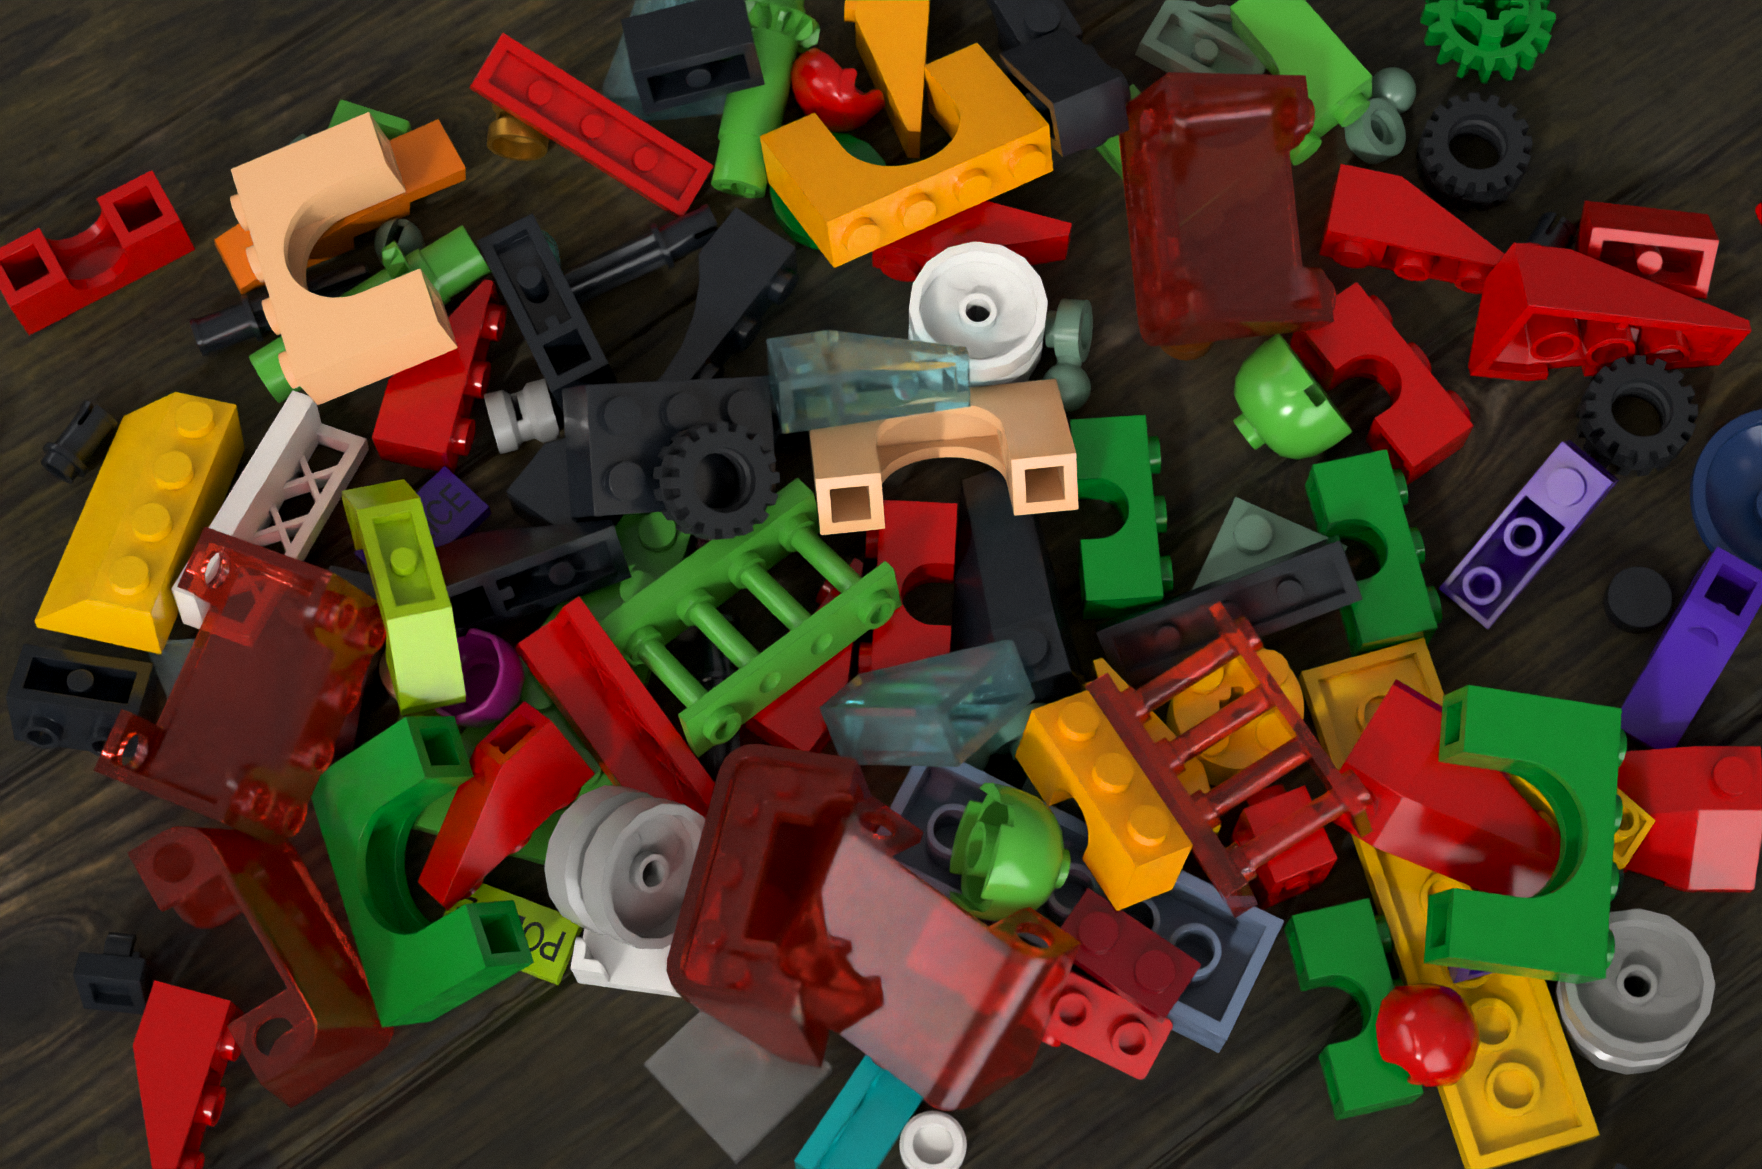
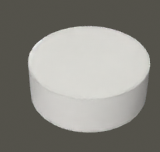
[899,1111,967,1169]

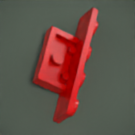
[907,906,1173,1080]

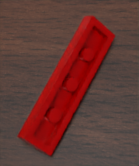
[469,33,714,218]

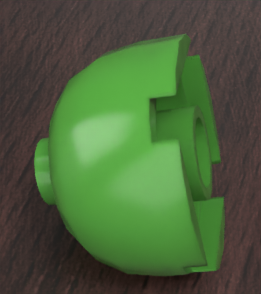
[1233,333,1353,460]
[949,783,1071,922]

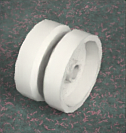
[908,241,1048,390]

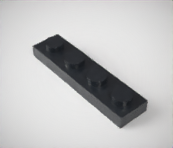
[1096,535,1363,687]

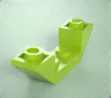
[341,479,466,715]

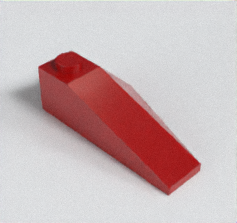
[1468,242,1752,381]
[1316,679,1560,898]
[1617,746,1762,892]

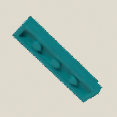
[794,973,982,1169]

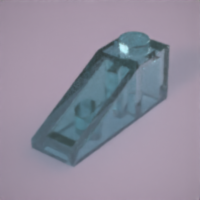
[766,330,971,434]

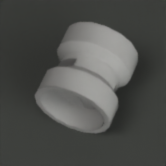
[484,378,561,454]

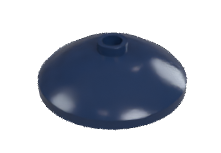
[1690,409,1762,571]

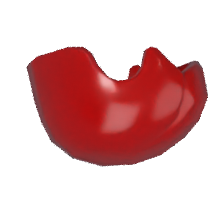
[791,47,886,133]
[1375,983,1480,1087]

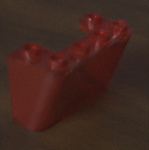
[93,526,386,845]
[760,796,1081,1111]
[127,826,394,1108]

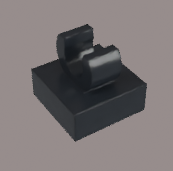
[73,932,153,1015]

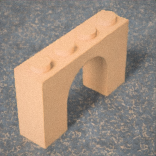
[230,112,458,405]
[806,379,1078,535]

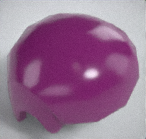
[434,628,525,728]

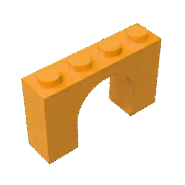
[760,43,1053,268]

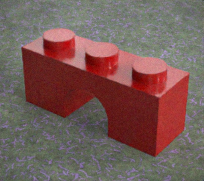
[0,170,195,336]
[1290,282,1474,485]
[858,500,957,705]

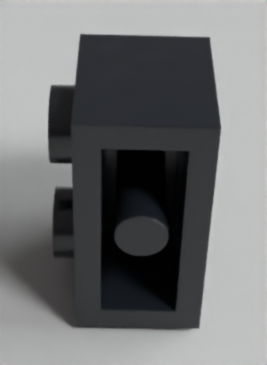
[621,0,765,114]
[999,27,1131,157]
[6,644,159,760]

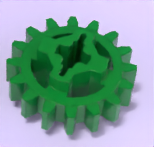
[1420,0,1556,84]

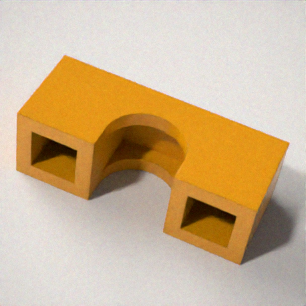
[1015,690,1193,911]

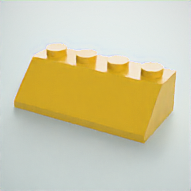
[35,392,245,654]

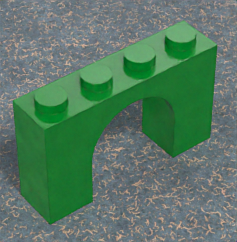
[1424,685,1627,984]
[306,716,534,1028]

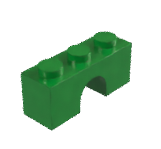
[1069,415,1173,620]
[1305,449,1442,657]
[1284,898,1424,1120]

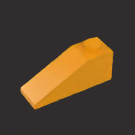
[844,0,931,158]

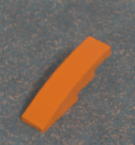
[214,119,466,295]

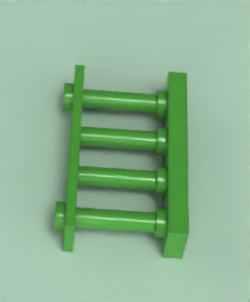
[598,478,902,757]

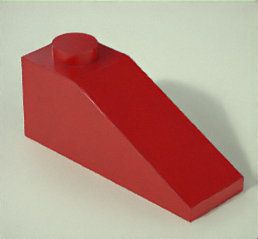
[872,201,1072,282]

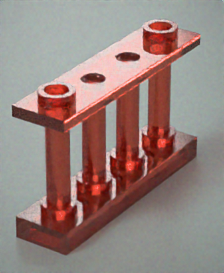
[1085,601,1373,918]

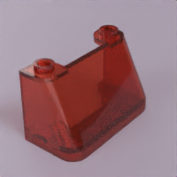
[1119,72,1336,346]
[666,744,882,1068]

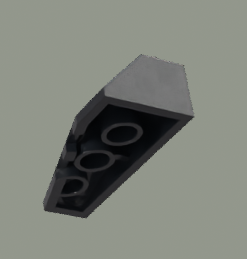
[949,469,1086,729]

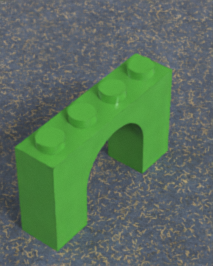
[1096,0,1372,248]

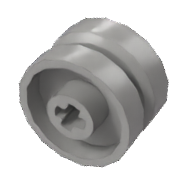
[544,785,720,949]
[1552,908,1715,1075]

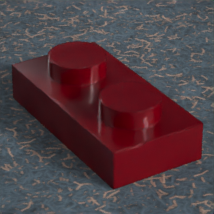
[1049,888,1201,1024]

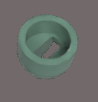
[374,218,425,267]

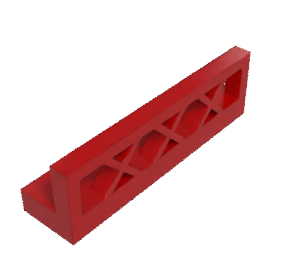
[515,596,734,828]

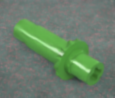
[711,0,821,198]
[249,225,492,403]

